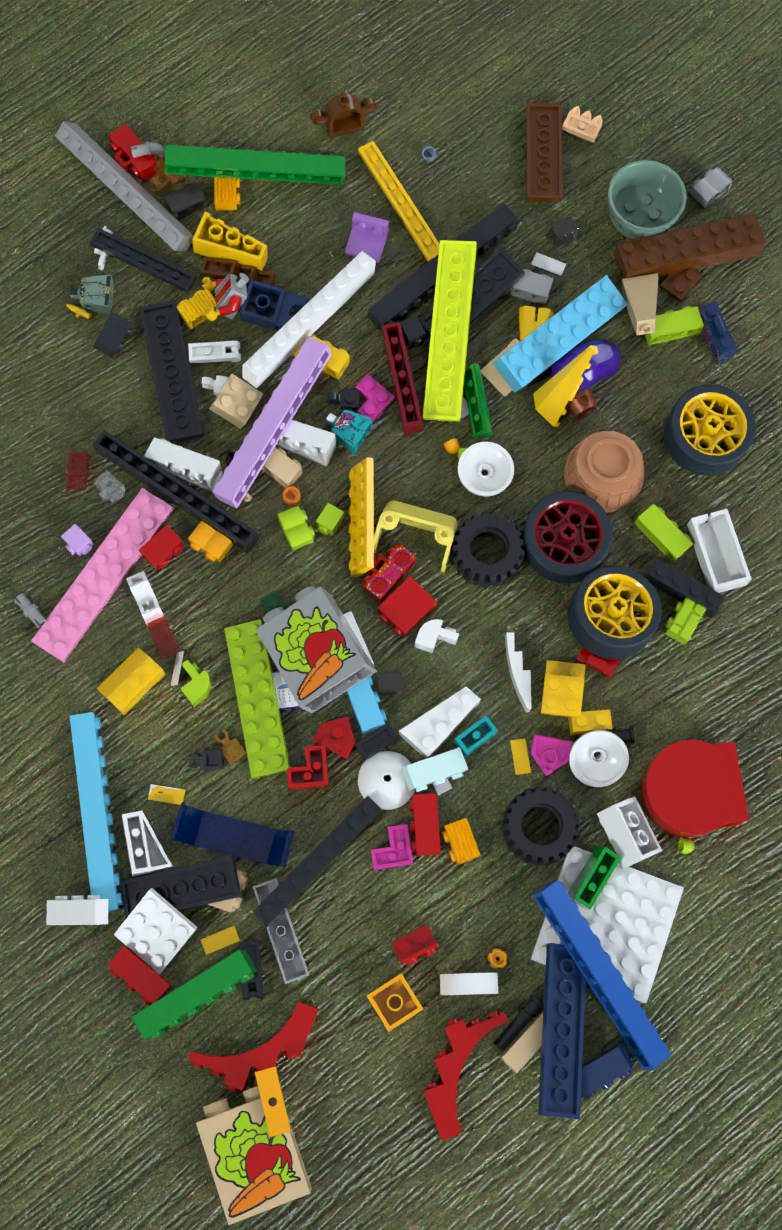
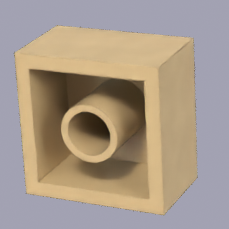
[209,374,263,429]

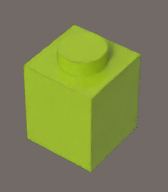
[316,503,345,536]

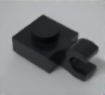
[328,389,360,410]

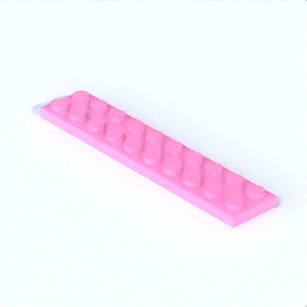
[31,488,174,663]

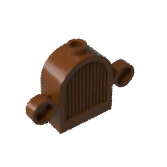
[310,94,376,138]

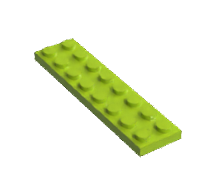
[224,619,290,779]

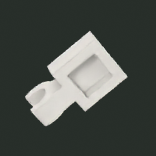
[201,375,228,395]

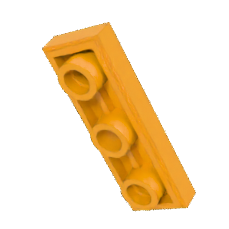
[255,1066,291,1137]

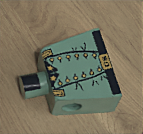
[70,274,114,314]

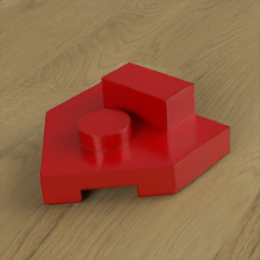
[576,647,619,678]
[312,716,356,760]

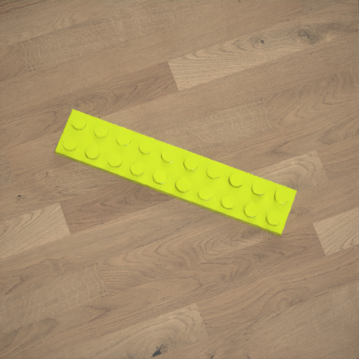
[423,240,477,422]

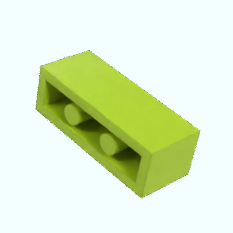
[645,306,704,346]
[634,504,693,564]

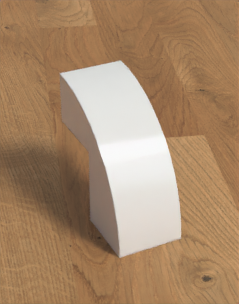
[126,571,165,627]
[440,973,498,995]

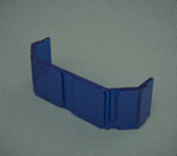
[171,802,295,868]

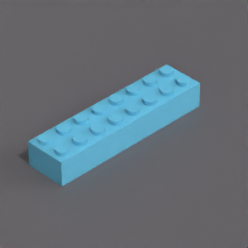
[493,275,628,393]

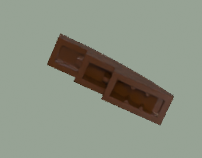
[200,257,277,288]

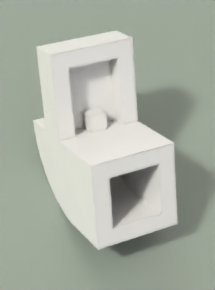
[415,619,459,653]

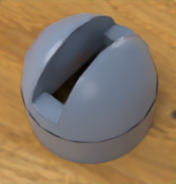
[422,146,437,162]

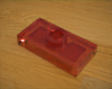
[66,451,90,490]
[147,616,180,659]

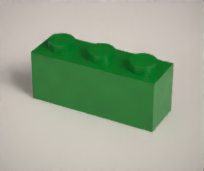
[568,845,621,910]

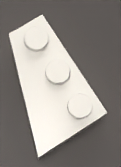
[122,811,173,877]

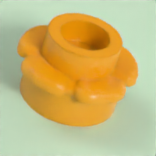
[488,948,508,969]

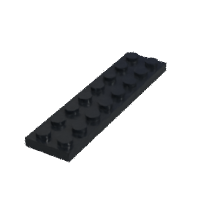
[139,300,204,443]

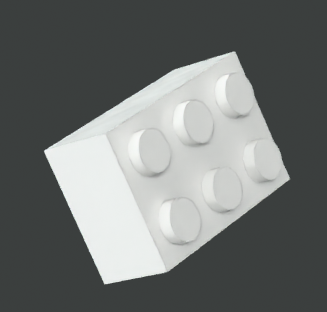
[597,797,662,868]

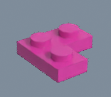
[356,374,395,422]
[371,824,413,870]

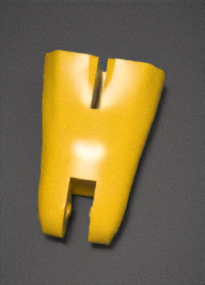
[519,306,554,341]

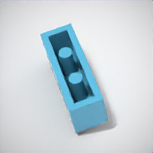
[346,676,387,735]

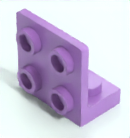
[345,212,389,263]

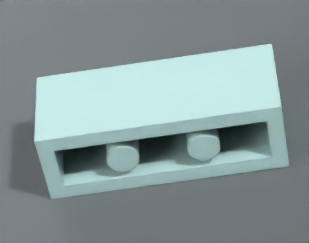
[402,747,468,792]

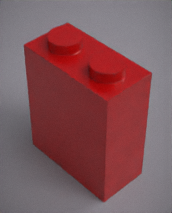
[377,576,437,638]

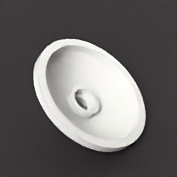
[458,442,514,497]
[569,730,629,787]
[358,751,415,810]

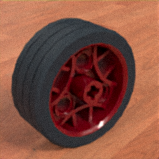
[522,491,612,584]

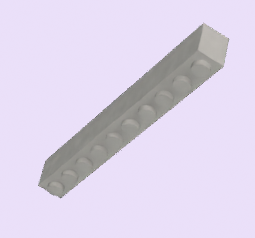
[55,121,194,252]

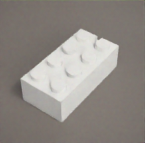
[687,509,751,593]

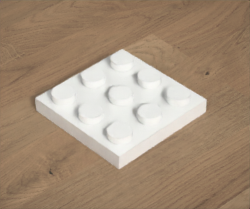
[114,888,198,975]

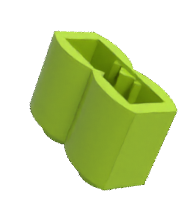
[277,506,315,551]

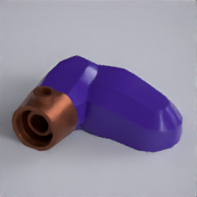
[550,340,621,421]

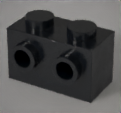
[93,312,131,358]

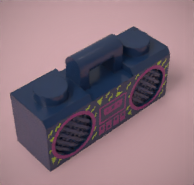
[699,301,738,363]

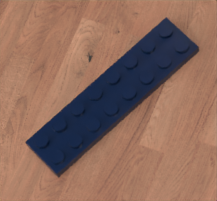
[538,943,586,1119]

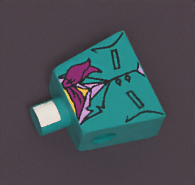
[326,410,373,455]

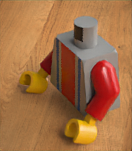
[202,273,249,321]

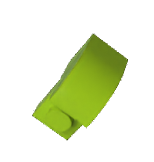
[180,660,211,707]

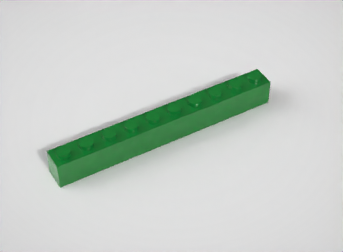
[165,144,345,185]

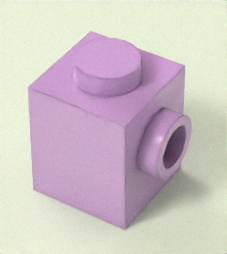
[61,524,94,557]

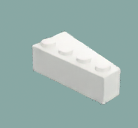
[276,420,336,466]
[144,437,223,493]
[399,687,481,759]

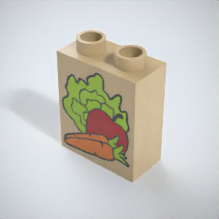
[196,1086,312,1225]

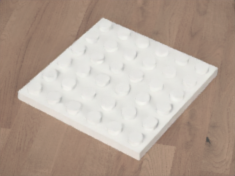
[530,846,684,1004]

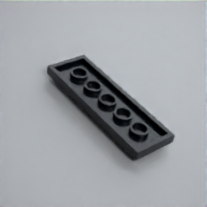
[419,247,525,335]
[120,856,241,919]

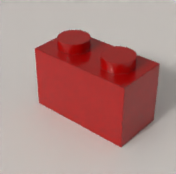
[139,525,184,571]

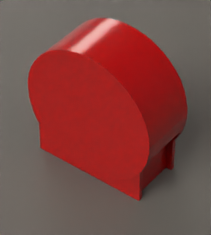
[640,740,749,838]

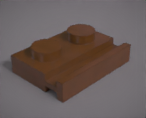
[659,269,703,302]

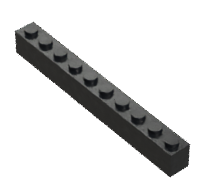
[368,203,518,332]
[93,430,259,554]

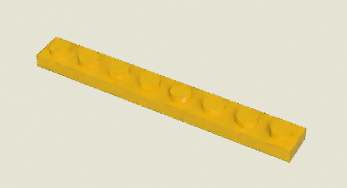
[358,141,440,262]

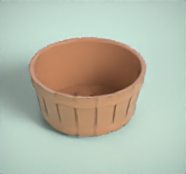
[564,431,644,512]

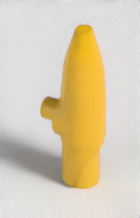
[66,304,92,320]

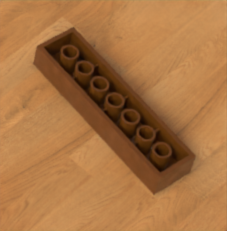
[614,213,766,279]

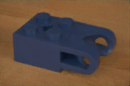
[240,279,310,331]

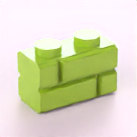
[665,598,706,645]

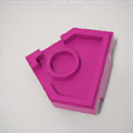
[530,734,573,776]

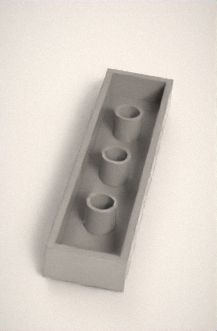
[253,878,310,984]

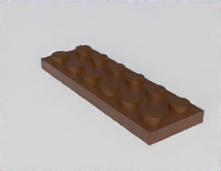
[526,103,563,202]

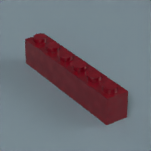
[382,322,423,435]

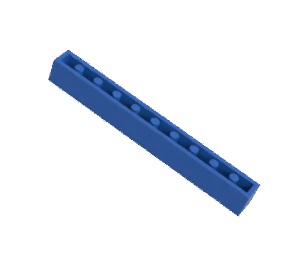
[532,879,671,1070]

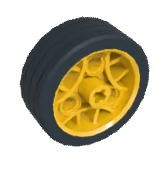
[664,385,756,476]
[567,566,662,659]

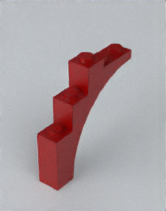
[188,1002,319,1093]
[423,1010,508,1141]

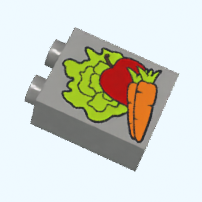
[256,586,377,713]

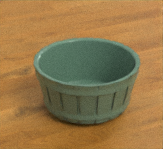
[608,160,687,240]

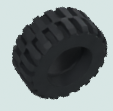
[452,511,526,588]
[501,787,580,865]

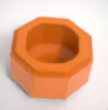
[282,486,301,506]

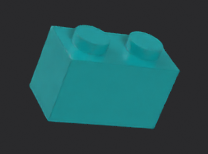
[454,716,498,758]

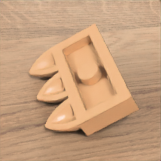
[562,106,602,143]

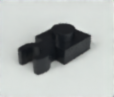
[189,749,224,770]

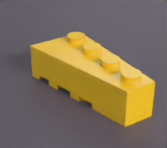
[192,211,268,271]

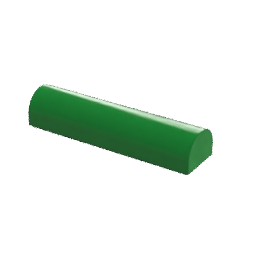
[464,363,493,439]

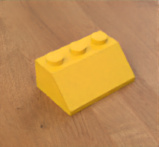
[96,648,165,715]

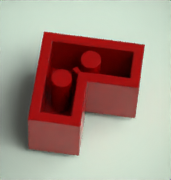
[287,745,329,791]

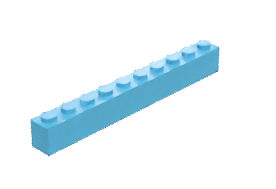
[70,712,123,912]

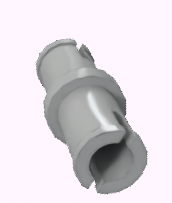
[14,593,47,629]

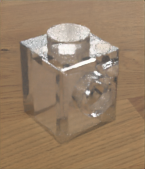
[94,470,126,503]

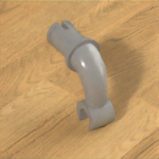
[131,141,165,165]

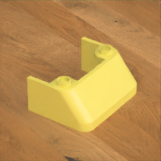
[374,501,458,573]

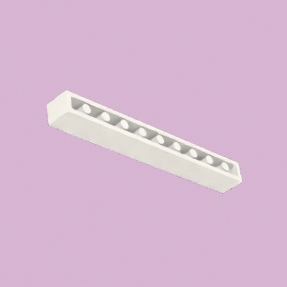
[242,251,376,388]

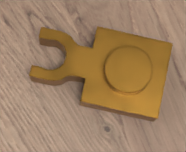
[214,729,247,766]

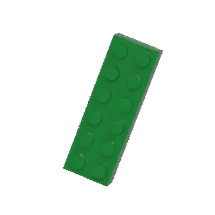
[132,949,257,1040]

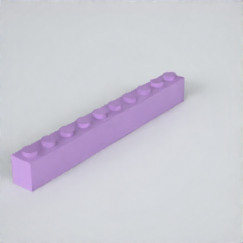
[213,337,332,508]

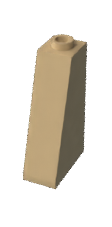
[622,273,658,335]
[499,1010,543,1073]

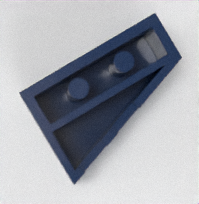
[581,1039,636,1100]

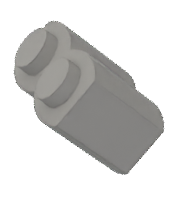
[690,167,733,208]

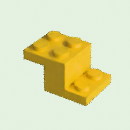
[541,660,585,718]

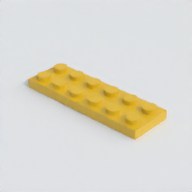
[349,457,374,577]

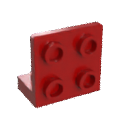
[391,925,439,967]

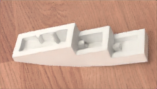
[505,633,531,712]

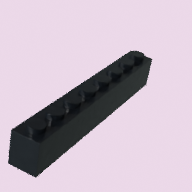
[253,796,382,927]

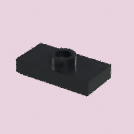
[354,723,398,761]

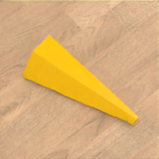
[533,345,598,427]

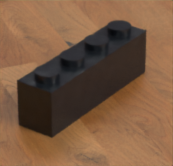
[646,559,725,618]

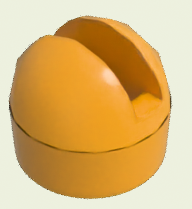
[443,438,460,454]

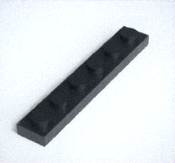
[90,228,196,293]

